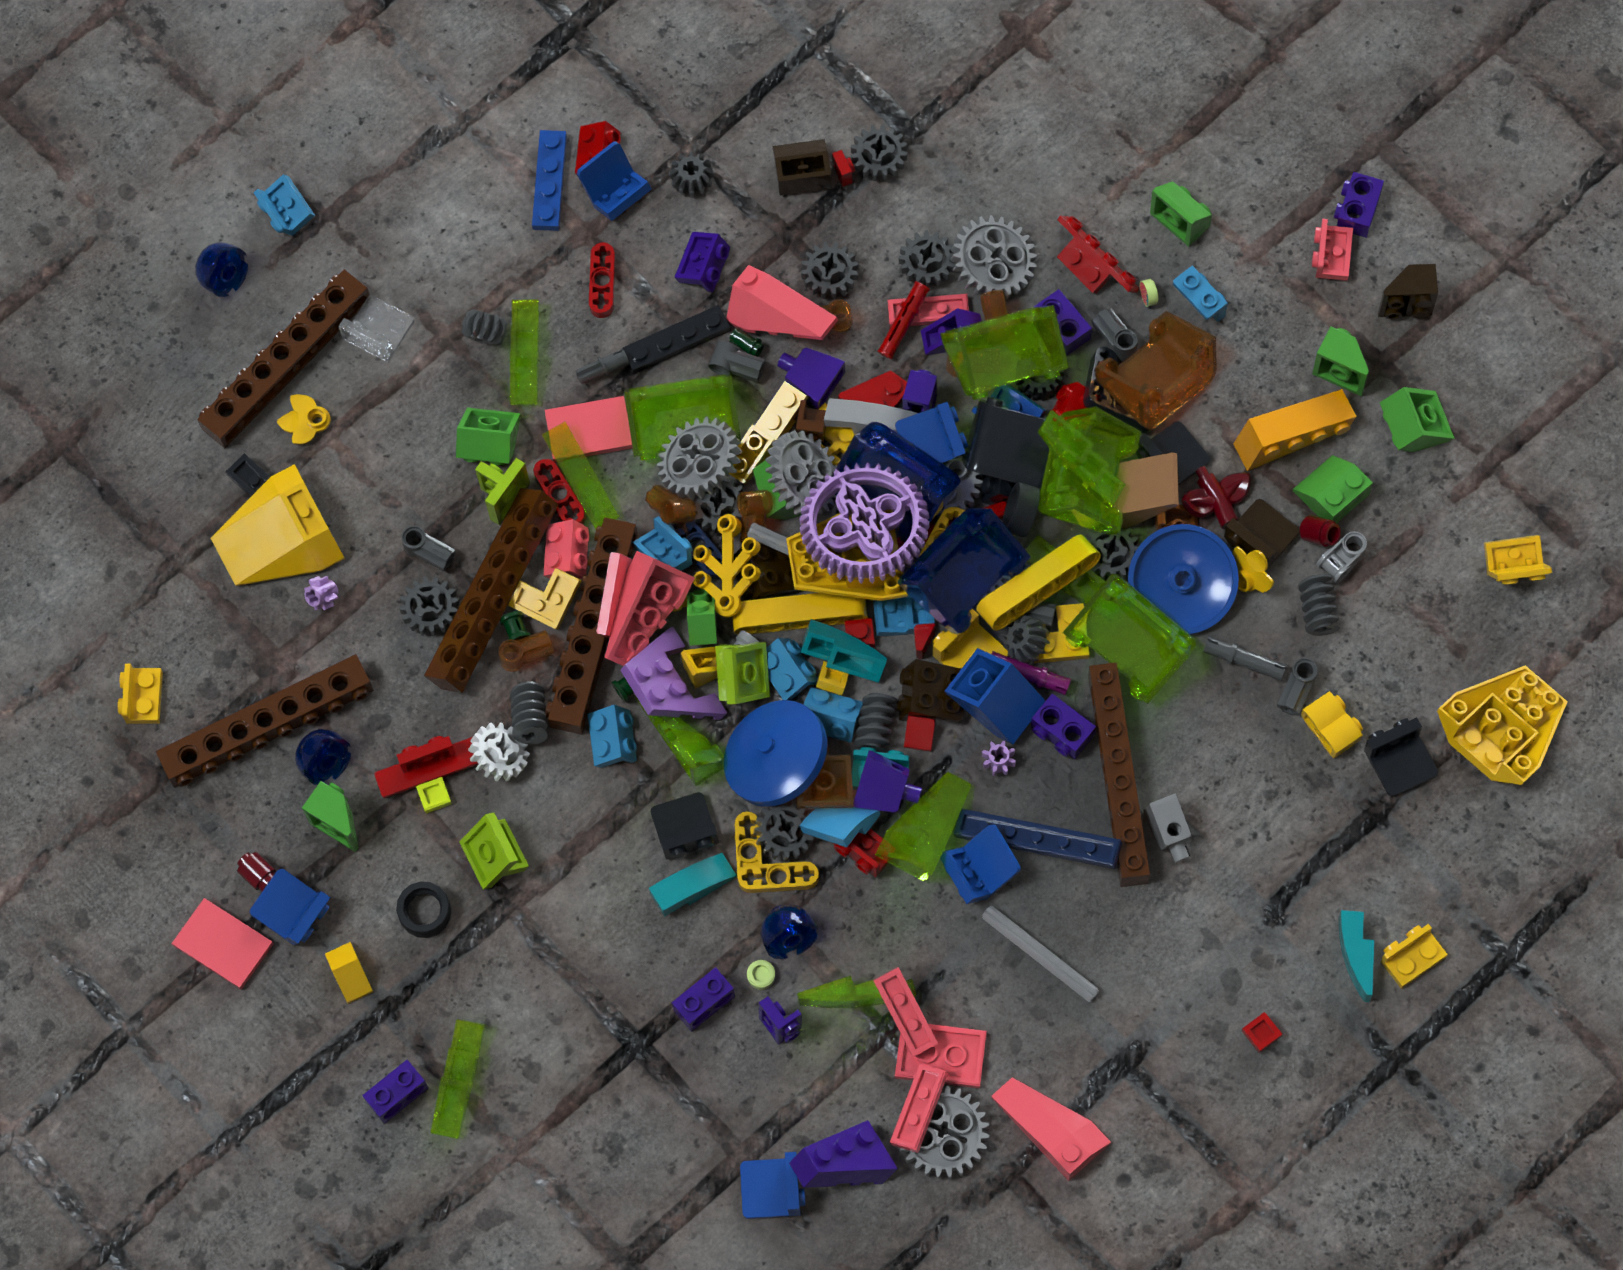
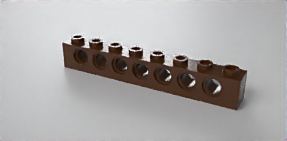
[197,269,371,449]
[424,488,559,693]
[545,517,638,735]
[155,654,374,787]
[1088,662,1150,887]

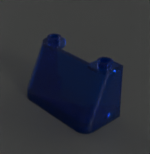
[832,422,961,543]
[898,508,1031,634]

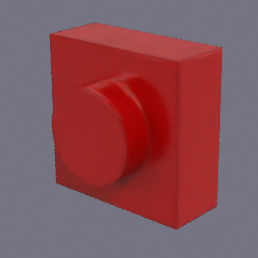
[832,150,855,187]
[845,618,875,648]
[1242,1012,1282,1053]

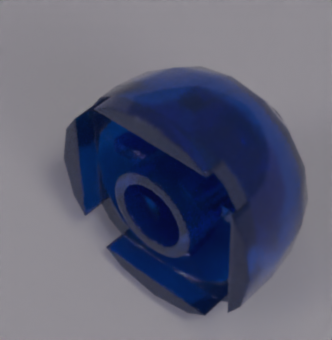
[195,242,248,297]
[295,729,351,785]
[760,905,818,959]

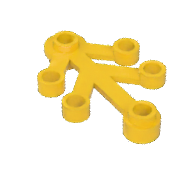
[693,514,761,617]

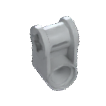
[1316,531,1367,584]

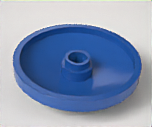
[1128,524,1239,634]
[724,700,827,807]

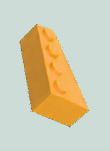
[1233,389,1357,471]

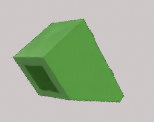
[687,589,717,646]

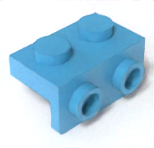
[254,174,315,236]
[1173,265,1228,322]
[633,516,693,571]
[766,638,818,701]
[803,687,863,742]
[588,705,637,768]

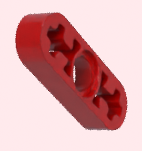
[589,242,615,318]
[533,459,586,524]

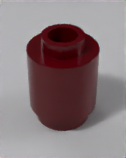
[1300,515,1341,547]
[237,852,276,891]

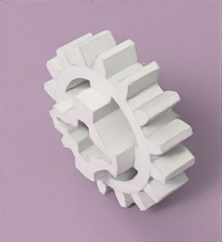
[468,723,530,781]

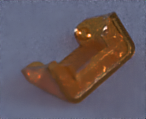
[1095,311,1217,430]

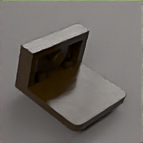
[1224,499,1299,569]
[734,543,802,601]
[897,659,964,723]

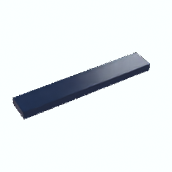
[954,809,1122,869]

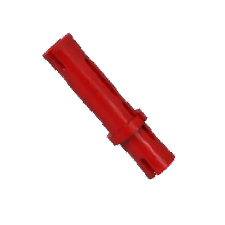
[877,281,930,360]

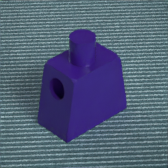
[777,348,845,409]
[852,750,922,812]

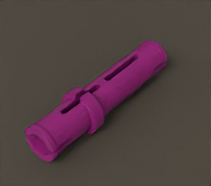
[991,651,1071,695]

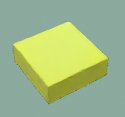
[416,777,452,814]

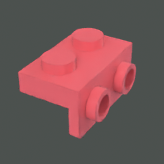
[1312,219,1353,281]
[543,519,589,579]

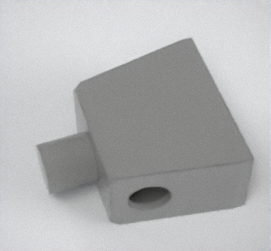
[1144,793,1191,863]

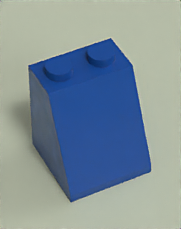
[944,648,1045,744]

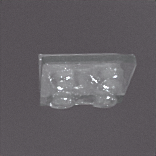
[338,295,415,363]

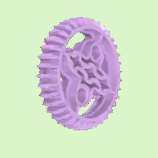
[800,462,929,584]

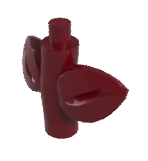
[1181,466,1251,529]

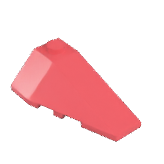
[726,265,838,340]
[605,551,695,666]
[991,1077,1111,1181]

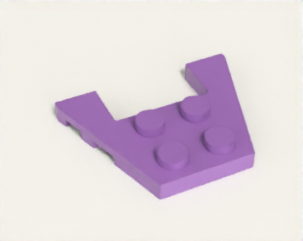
[620,627,727,720]

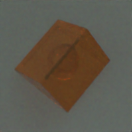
[795,755,854,809]

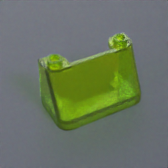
[940,305,1069,400]
[624,374,741,460]
[1038,407,1141,535]
[1062,574,1196,704]

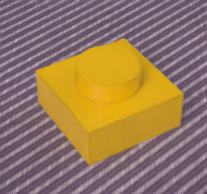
[816,661,849,696]

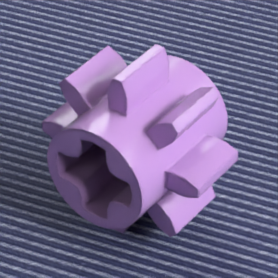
[304,576,338,610]
[982,741,1016,776]

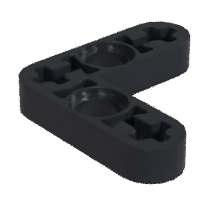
[1083,347,1159,434]

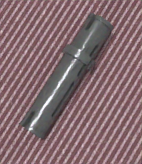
[1203,636,1287,681]

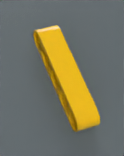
[976,534,1101,631]
[732,593,868,635]

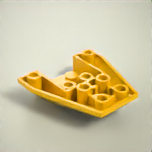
[210,464,345,586]
[786,509,908,601]
[1437,665,1568,785]

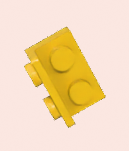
[118,664,163,724]
[1381,924,1448,989]

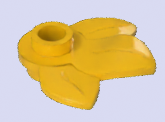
[277,394,331,444]
[1232,546,1274,593]

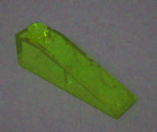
[634,693,724,786]
[875,772,972,881]

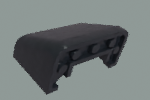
[962,397,1085,496]

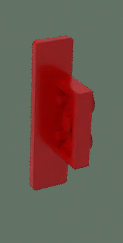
[1057,215,1140,294]
[374,736,478,798]

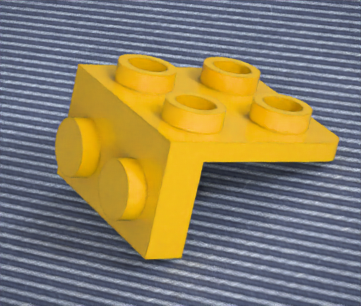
[1484,535,1552,584]
[933,608,1009,669]

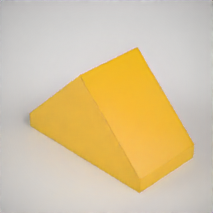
[681,647,717,689]
[325,942,373,1004]

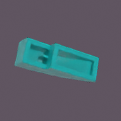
[801,619,887,683]
[649,853,737,917]
[1338,910,1374,1002]

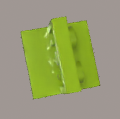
[475,458,530,525]
[715,642,770,704]
[459,812,529,890]

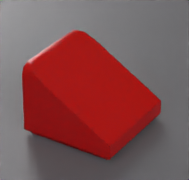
[914,623,936,660]
[904,716,935,752]

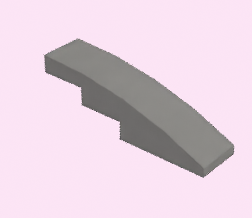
[824,398,918,443]

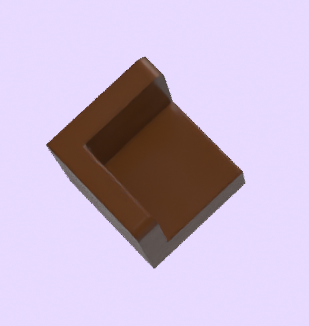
[796,400,826,442]

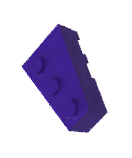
[789,1120,898,1188]

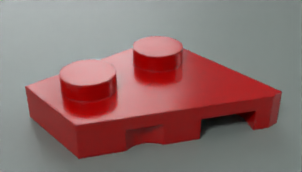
[838,370,907,408]

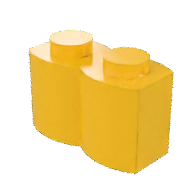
[1301,691,1363,758]

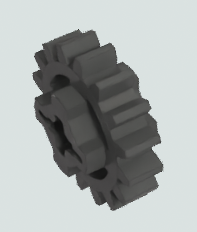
[851,124,908,181]
[899,230,955,288]
[801,242,859,299]
[689,479,748,535]
[1087,522,1139,582]
[399,576,460,636]
[753,801,814,861]

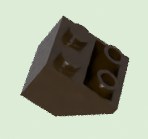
[772,139,832,195]
[1378,264,1438,320]

